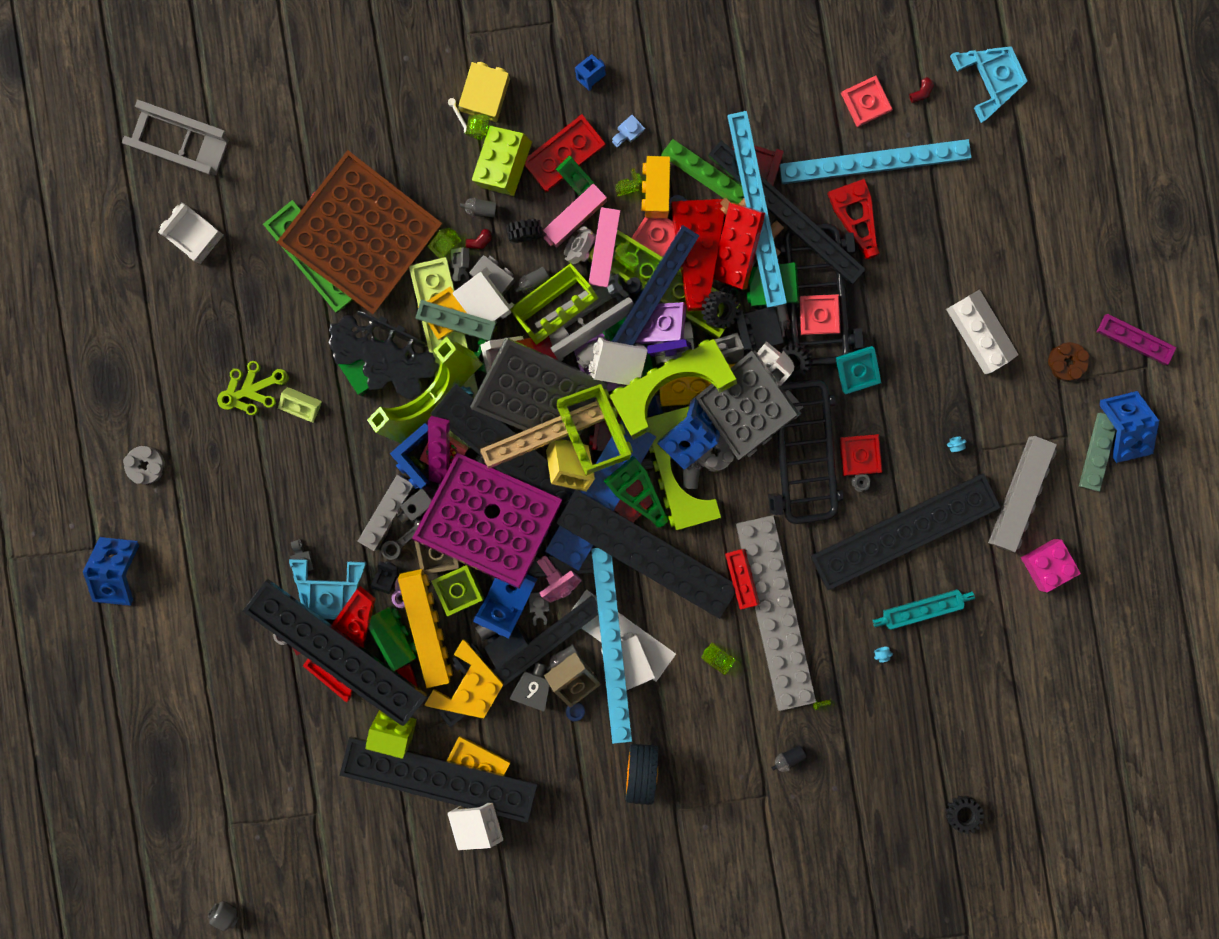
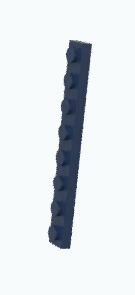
[611,225,699,345]

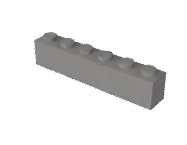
[988,436,1057,552]

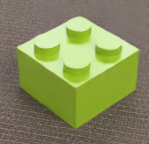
[431,565,485,616]
[365,710,417,759]

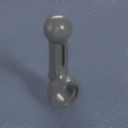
[381,517,423,560]

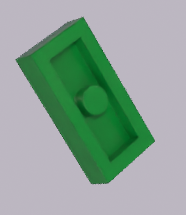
[556,156,595,196]

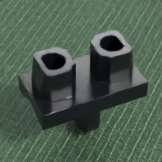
[607,274,642,303]

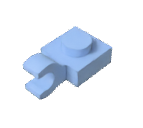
[612,115,645,147]

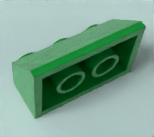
[369,605,418,671]

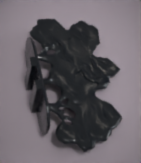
[329,311,439,399]

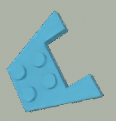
[950,47,1027,123]
[289,559,366,619]

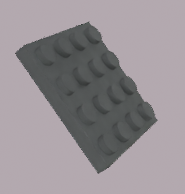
[695,350,800,460]

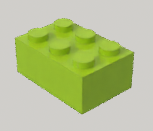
[472,126,532,196]

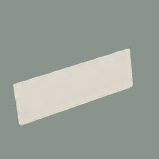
[572,590,676,682]

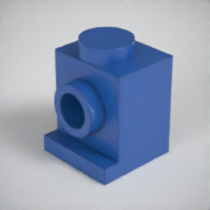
[575,54,606,91]

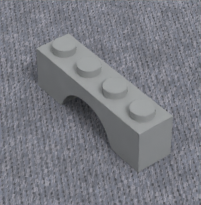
[358,475,415,551]

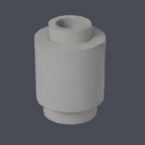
[577,341,596,369]

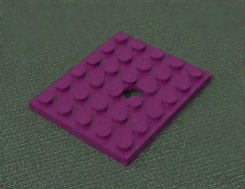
[412,453,563,589]

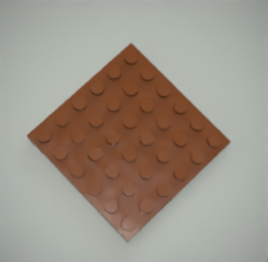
[277,150,442,315]

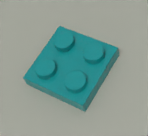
[836,346,881,394]

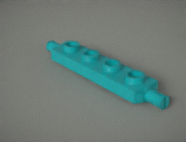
[872,589,975,630]

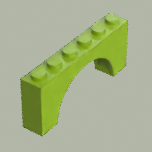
[367,336,482,444]
[609,339,737,440]
[647,406,721,530]

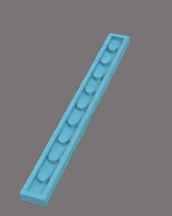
[727,111,787,308]
[779,139,971,184]
[592,548,632,744]

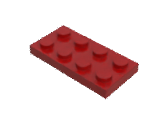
[524,114,606,192]
[713,202,766,289]

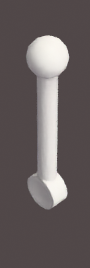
[448,98,471,134]

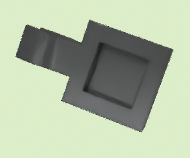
[451,247,469,283]
[290,539,315,571]

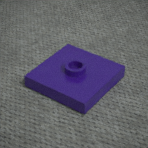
[647,339,692,357]

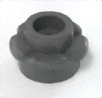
[852,474,870,492]

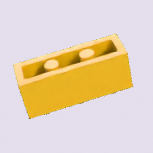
[641,156,670,219]

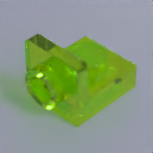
[615,168,642,197]
[427,227,461,258]
[615,240,639,273]
[701,643,736,675]

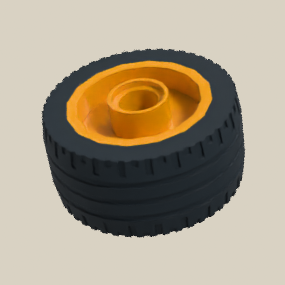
[625,744,658,805]

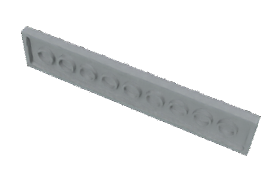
[735,515,816,711]

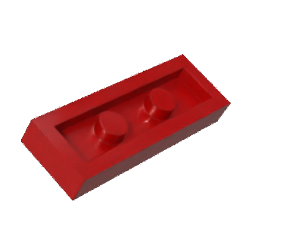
[725,549,760,609]

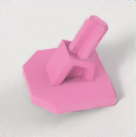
[537,555,582,602]

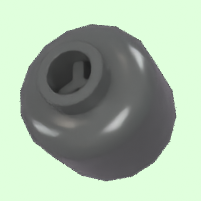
[207,901,239,931]

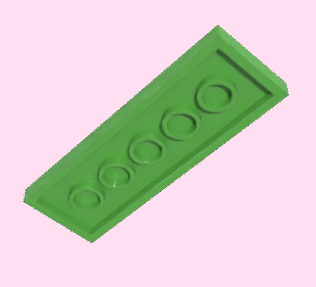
[263,200,353,313]

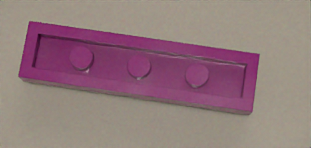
[1097,314,1177,365]
[428,416,450,484]

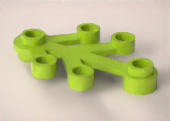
[217,361,289,416]

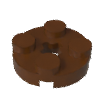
[1048,342,1089,381]

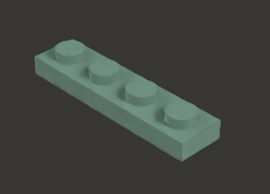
[415,300,496,341]
[1078,413,1116,491]

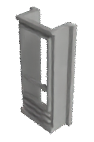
[122,99,229,175]
[535,274,634,361]

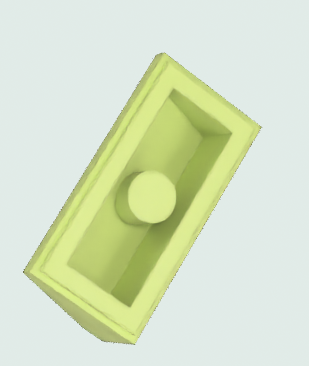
[278,387,322,423]

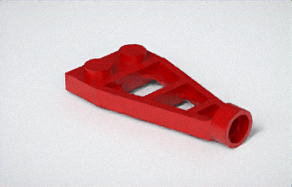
[827,179,880,260]

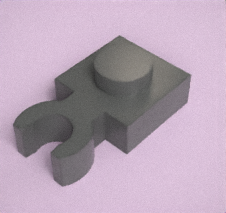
[529,592,549,626]

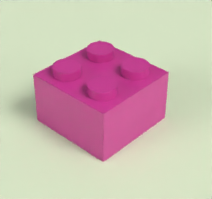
[1021,539,1081,592]

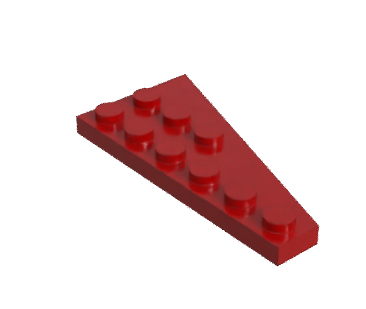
[670,199,725,311]
[303,586,376,702]

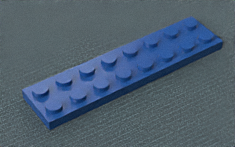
[545,419,656,571]

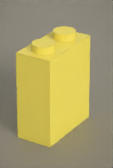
[459,62,510,122]
[546,439,595,492]

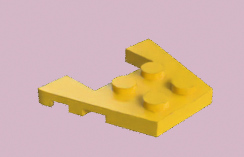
[425,639,504,718]

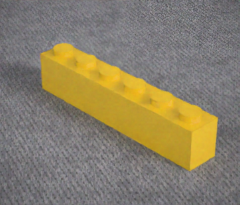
[398,569,453,688]

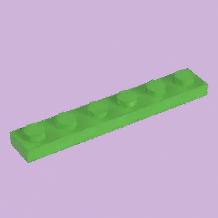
[661,139,744,204]

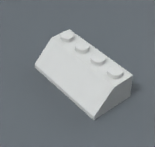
[946,289,1018,374]

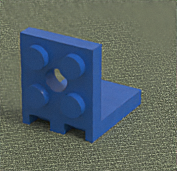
[1100,391,1159,463]
[657,397,720,470]
[390,423,431,489]
[83,537,139,606]
[473,574,537,639]

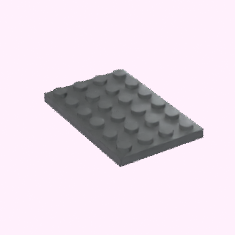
[470,337,608,441]

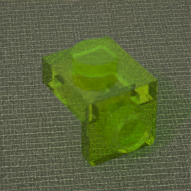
[465,114,489,140]

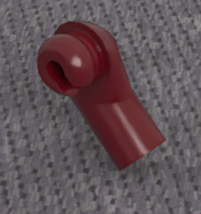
[909,77,934,103]
[466,229,492,249]

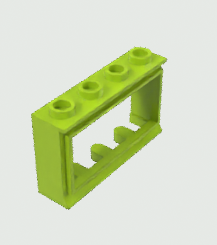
[510,263,599,345]
[557,384,633,476]

